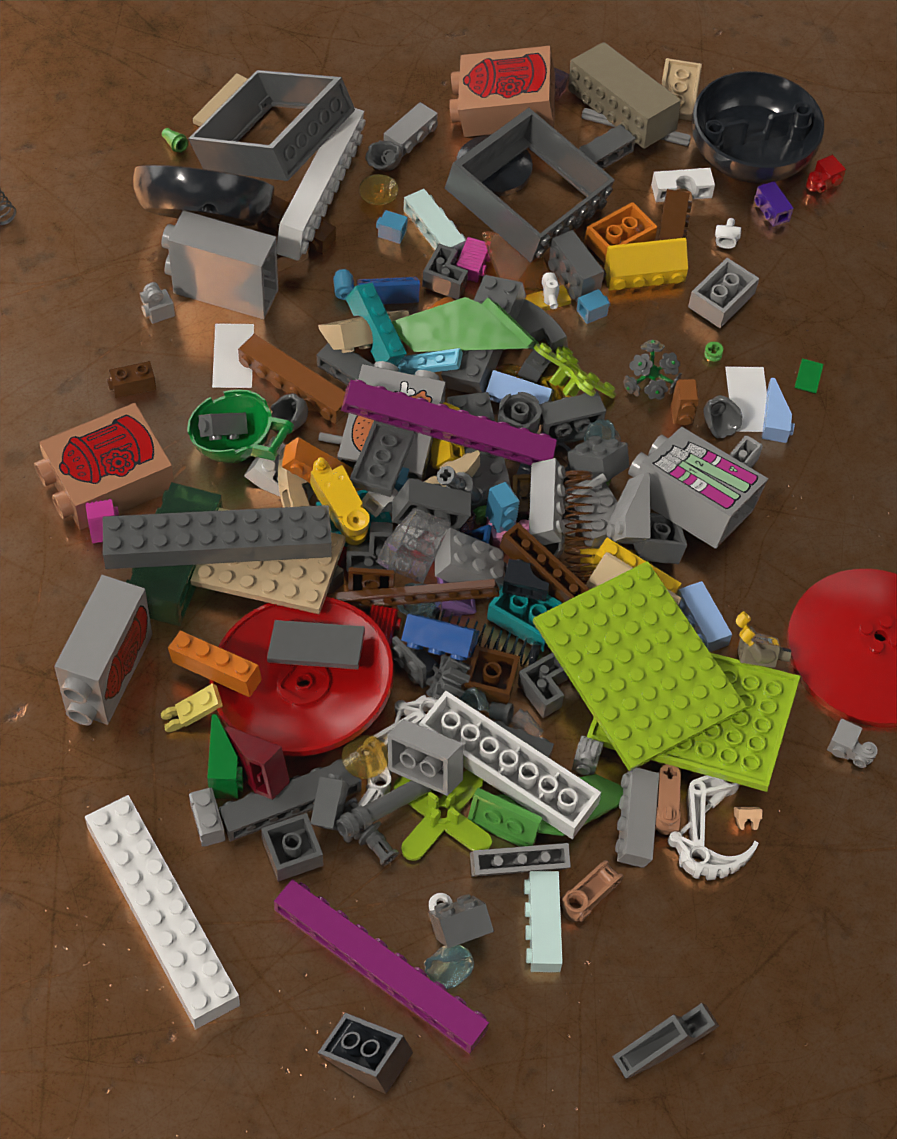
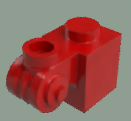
[806,154,846,193]

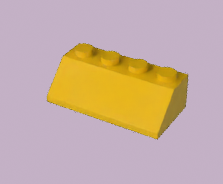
[604,238,688,290]

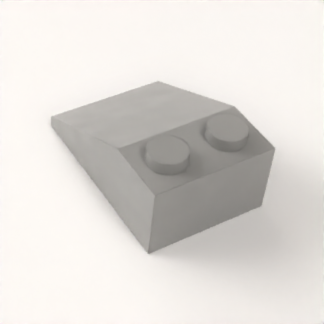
[606,472,650,544]

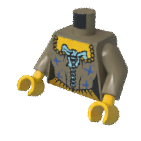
[736,611,791,668]

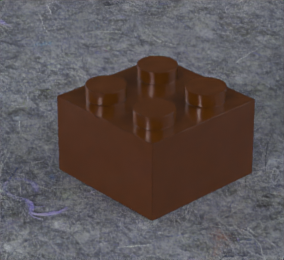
[463,645,520,704]

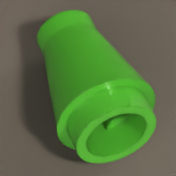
[162,128,188,152]

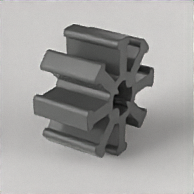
[426,655,470,699]

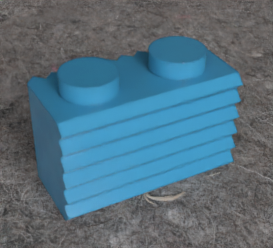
[485,482,520,533]

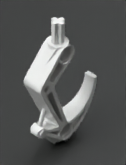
[358,695,438,806]
[668,775,759,880]

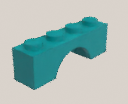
[345,283,407,366]

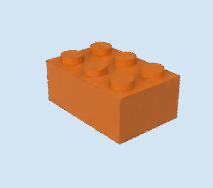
[584,202,657,263]

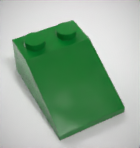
[207,714,244,799]

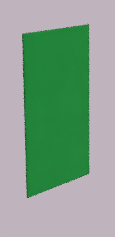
[794,358,824,393]

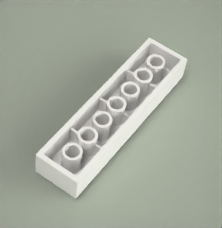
[418,691,601,839]

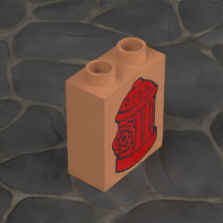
[450,46,555,137]
[34,403,175,530]

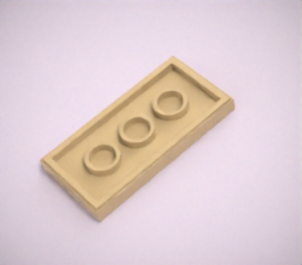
[661,58,702,121]
[193,73,248,126]

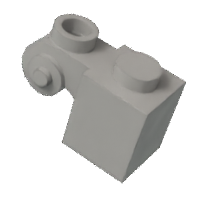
[140,282,175,324]
[827,718,878,768]
[572,736,604,775]

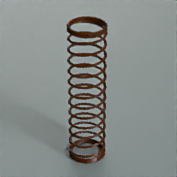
[564,470,593,582]

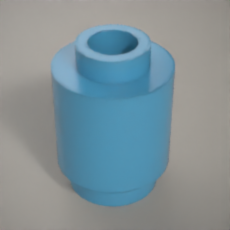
[333,269,354,300]

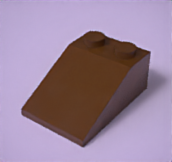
[348,567,395,608]

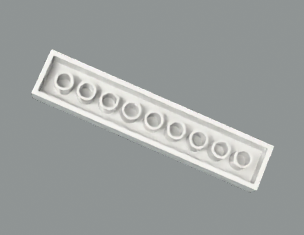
[277,108,366,261]
[85,795,240,1030]

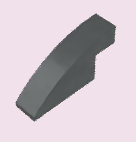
[516,299,568,353]
[612,1003,719,1079]

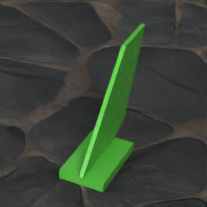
[391,297,539,352]
[468,774,623,847]

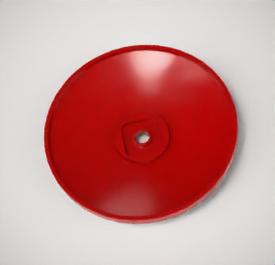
[787,569,897,727]
[210,597,394,756]

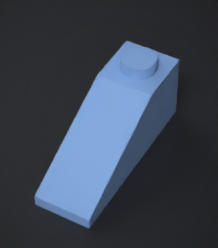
[762,378,795,443]

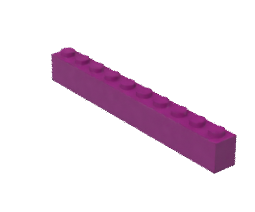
[341,380,557,466]
[274,879,489,1054]

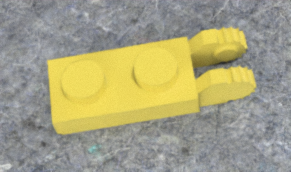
[161,684,223,732]

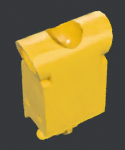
[310,457,370,545]

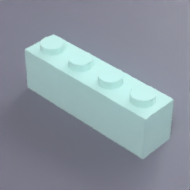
[404,189,466,257]
[524,871,562,972]

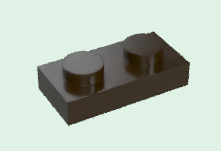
[513,474,531,516]

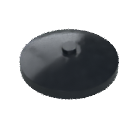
[457,135,533,197]

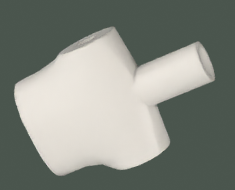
[715,218,742,248]
[542,272,559,309]

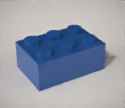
[401,614,480,661]

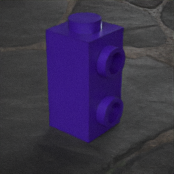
[754,181,793,227]

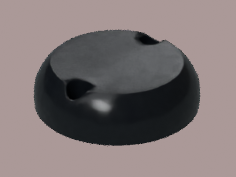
[692,71,824,183]
[133,165,274,226]

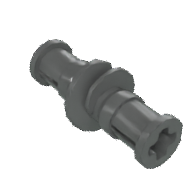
[437,466,484,506]
[343,798,399,866]

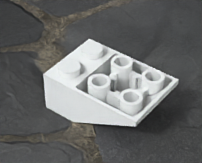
[244,436,314,501]

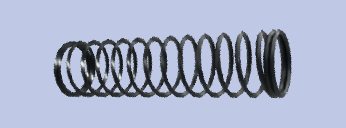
[430,606,541,667]

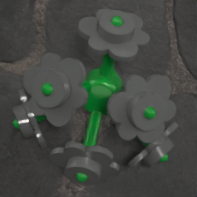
[623,340,682,399]

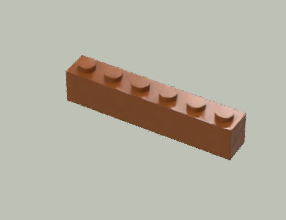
[238,334,347,424]

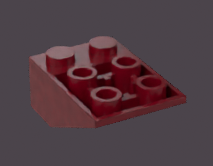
[225,726,290,800]

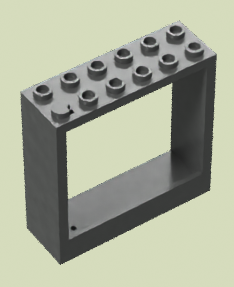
[188,70,355,181]
[445,108,615,262]

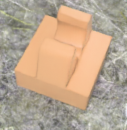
[734,807,762,830]

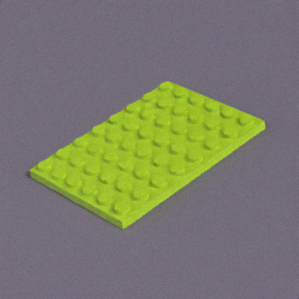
[533,561,747,772]
[587,652,800,792]

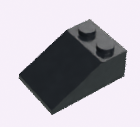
[318,1013,413,1094]

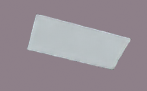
[212,324,254,388]
[725,367,767,432]

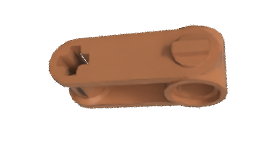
[655,764,681,835]
[560,860,624,922]

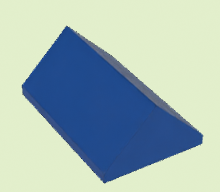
[357,277,420,304]

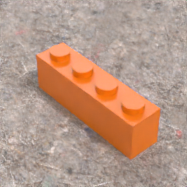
[282,437,363,491]
[168,631,262,697]

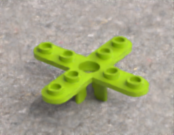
[533,343,616,398]
[394,770,492,861]

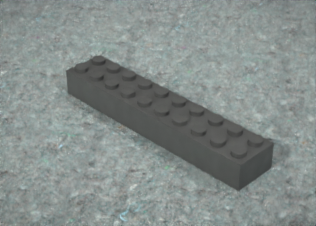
[103,505,332,569]

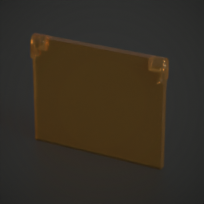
[482,231,549,291]

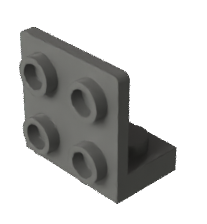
[392,636,437,688]

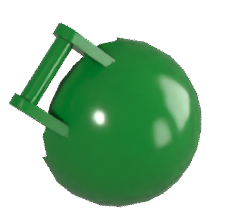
[187,389,294,463]

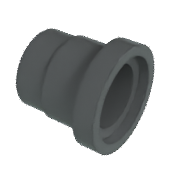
[488,702,514,726]

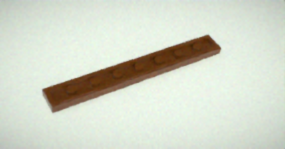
[326,579,499,609]

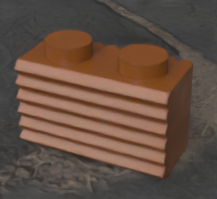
[671,379,699,425]

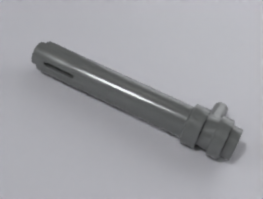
[336,780,433,842]

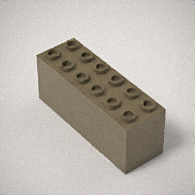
[568,42,681,148]

